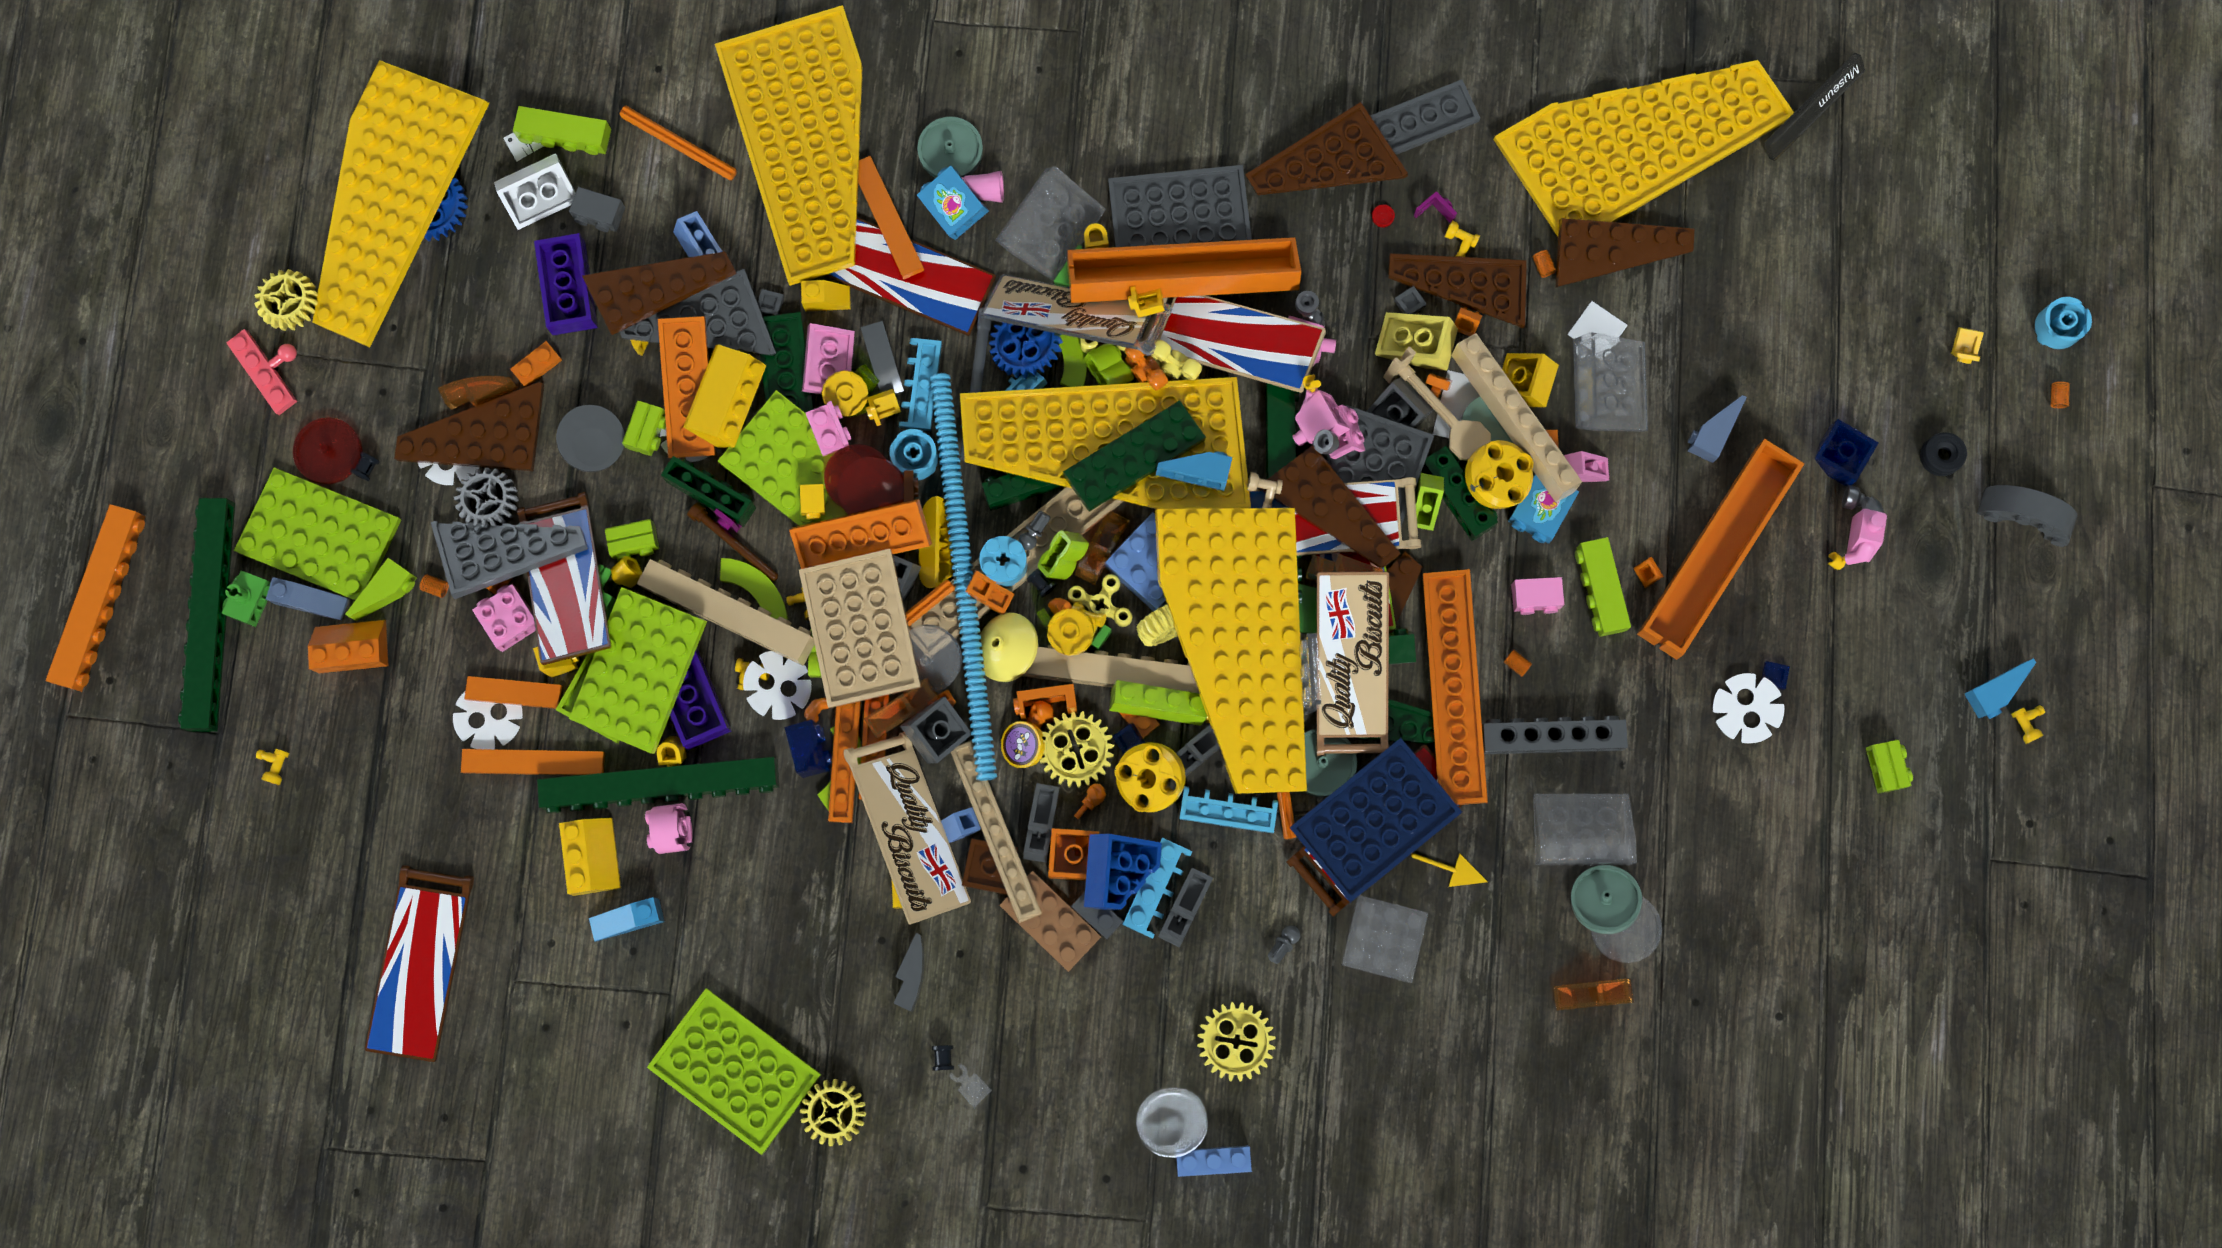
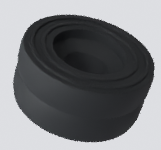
[1920,432,1967,476]

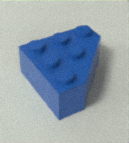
[1084,834,1162,910]

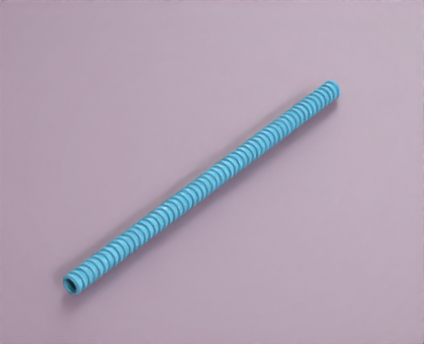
[930,373,997,781]

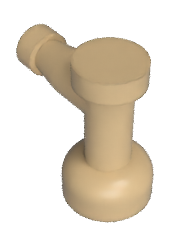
[1247,472,1283,508]

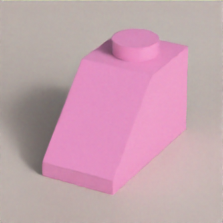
[1564,451,1609,482]

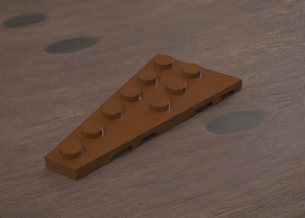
[582,251,737,335]

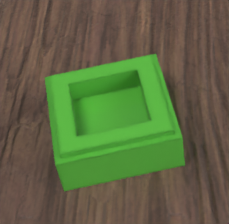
[1091,625,1111,651]

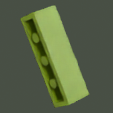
[513,106,611,155]
[1575,537,1631,637]
[1109,680,1207,726]

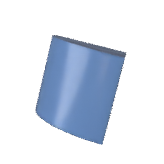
[941,807,981,843]

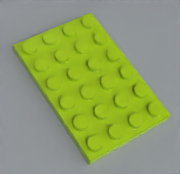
[718,390,885,526]
[234,468,401,600]
[569,587,707,754]
[647,988,822,1155]

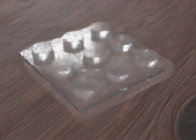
[1299,633,1321,715]
[1341,895,1428,983]

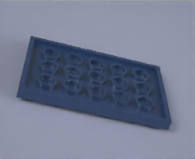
[1290,738,1462,903]

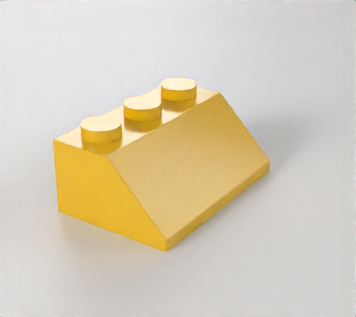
[559,818,621,896]

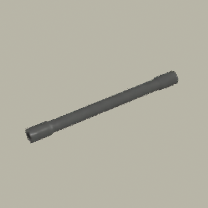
[960,308,992,461]

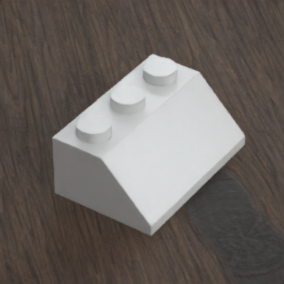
[494,153,576,230]

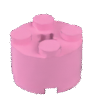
[645,803,692,854]

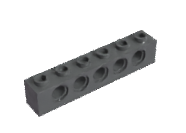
[1482,716,1628,754]

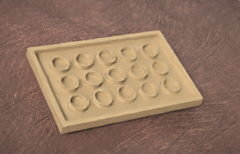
[799,549,921,708]

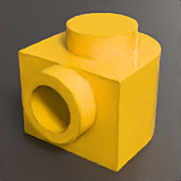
[1084,223,1109,249]
[611,556,642,588]
[657,736,687,767]

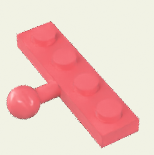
[226,329,298,415]

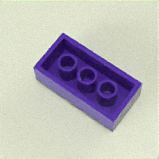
[534,233,598,336]
[670,648,732,750]

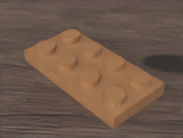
[999,871,1101,972]

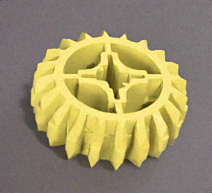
[254,269,318,331]
[1136,604,1178,646]
[800,1079,866,1146]

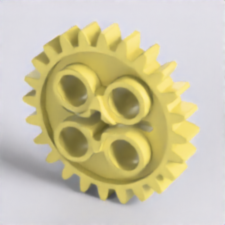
[1040,711,1114,788]
[1197,1002,1276,1081]

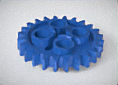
[424,178,468,241]
[989,321,1063,379]

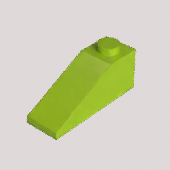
[345,558,417,621]

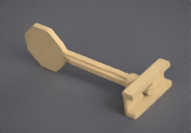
[1384,346,1491,461]

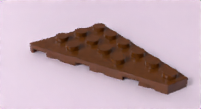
[1245,102,1408,196]
[394,382,544,471]

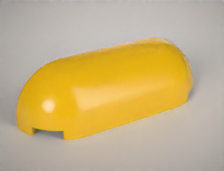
[919,496,954,588]

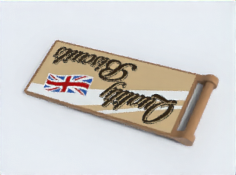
[1316,571,1389,756]

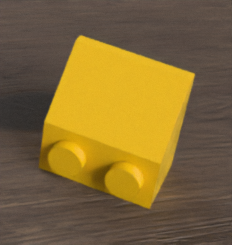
[1502,353,1559,407]

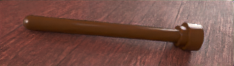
[687,502,778,581]

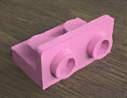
[806,401,851,457]
[1329,405,1365,459]

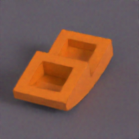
[965,570,1014,615]

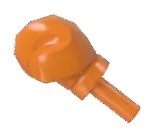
[1048,598,1072,615]
[1026,700,1054,728]
[1074,783,1106,819]

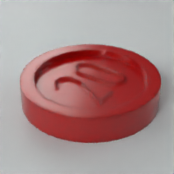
[1372,204,1395,228]

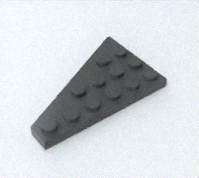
[620,269,776,355]
[431,521,588,600]

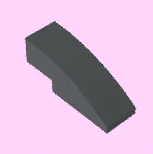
[861,321,904,395]
[1176,725,1220,777]
[1023,783,1060,863]
[1158,868,1213,948]
[894,933,925,1012]

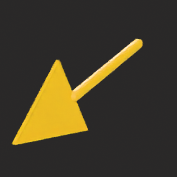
[1411,853,1487,887]

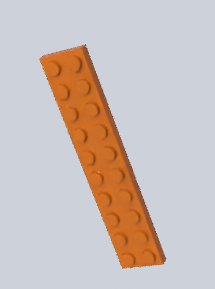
[1423,569,1488,805]

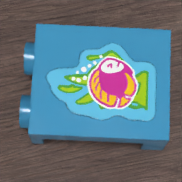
[917,166,989,240]
[1508,474,1579,543]

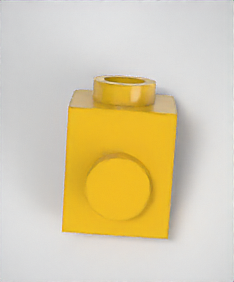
[1128,286,1165,318]
[1951,327,1984,364]
[865,389,901,426]

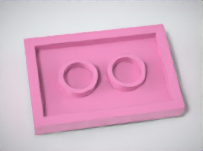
[802,323,855,395]

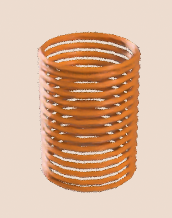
[1532,250,1556,278]
[2050,382,2070,408]
[420,574,449,598]
[1503,649,1532,677]

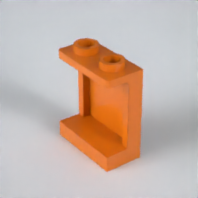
[1013,684,1078,721]

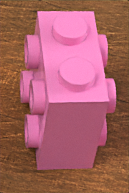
[472,584,536,652]

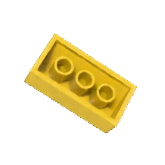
[683,344,766,448]

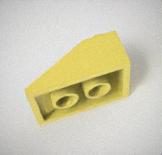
[1375,312,1458,371]

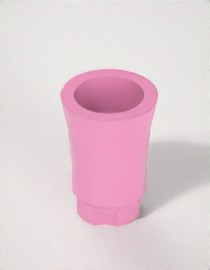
[961,171,1004,203]

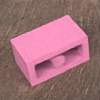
[1511,577,1564,615]

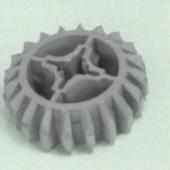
[454,467,519,529]

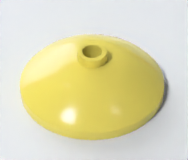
[979,613,1038,682]

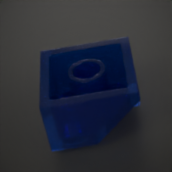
[1814,419,1879,487]
[784,719,832,778]

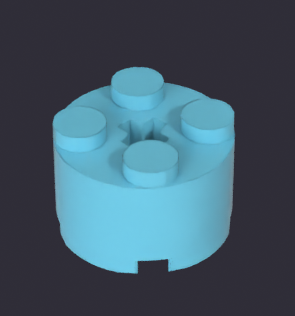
[2035,297,2092,349]
[890,429,938,480]
[979,536,1028,588]

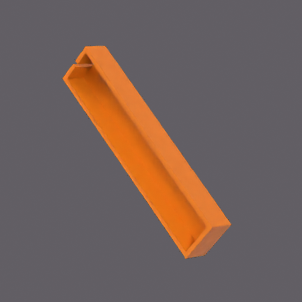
[1067,237,1301,303]
[1637,439,1804,660]

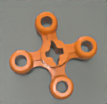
[1124,341,1168,391]

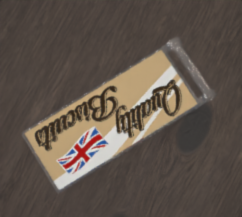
[981,274,1172,356]

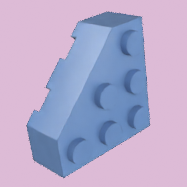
[1105,512,1167,612]

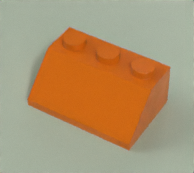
[308,620,388,673]

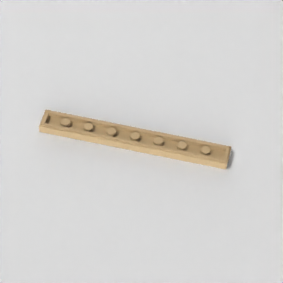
[950,740,1041,923]

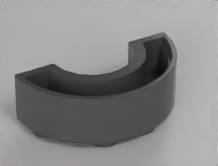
[1977,485,2078,547]

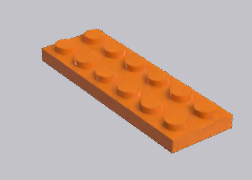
[658,316,716,458]
[789,499,932,569]

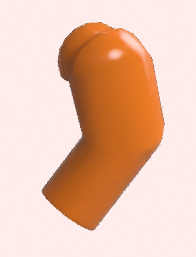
[804,697,835,724]

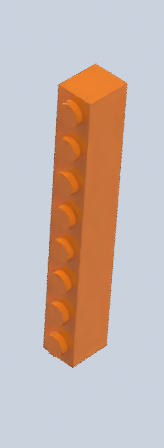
[45,504,145,692]

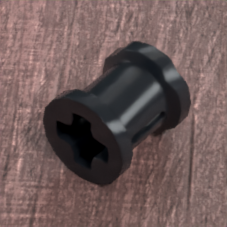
[350,452,380,482]
[1026,568,1057,598]
[932,1045,954,1071]

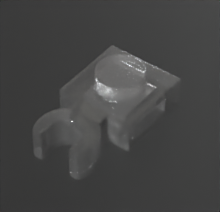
[949,1064,992,1108]

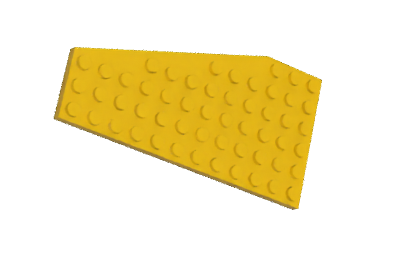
[715,5,863,286]
[312,60,489,348]
[1493,60,1795,236]
[960,377,1251,509]
[1155,508,1307,794]

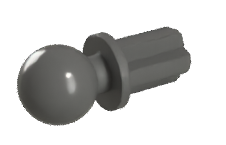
[1018,511,1050,550]
[1268,925,1301,964]

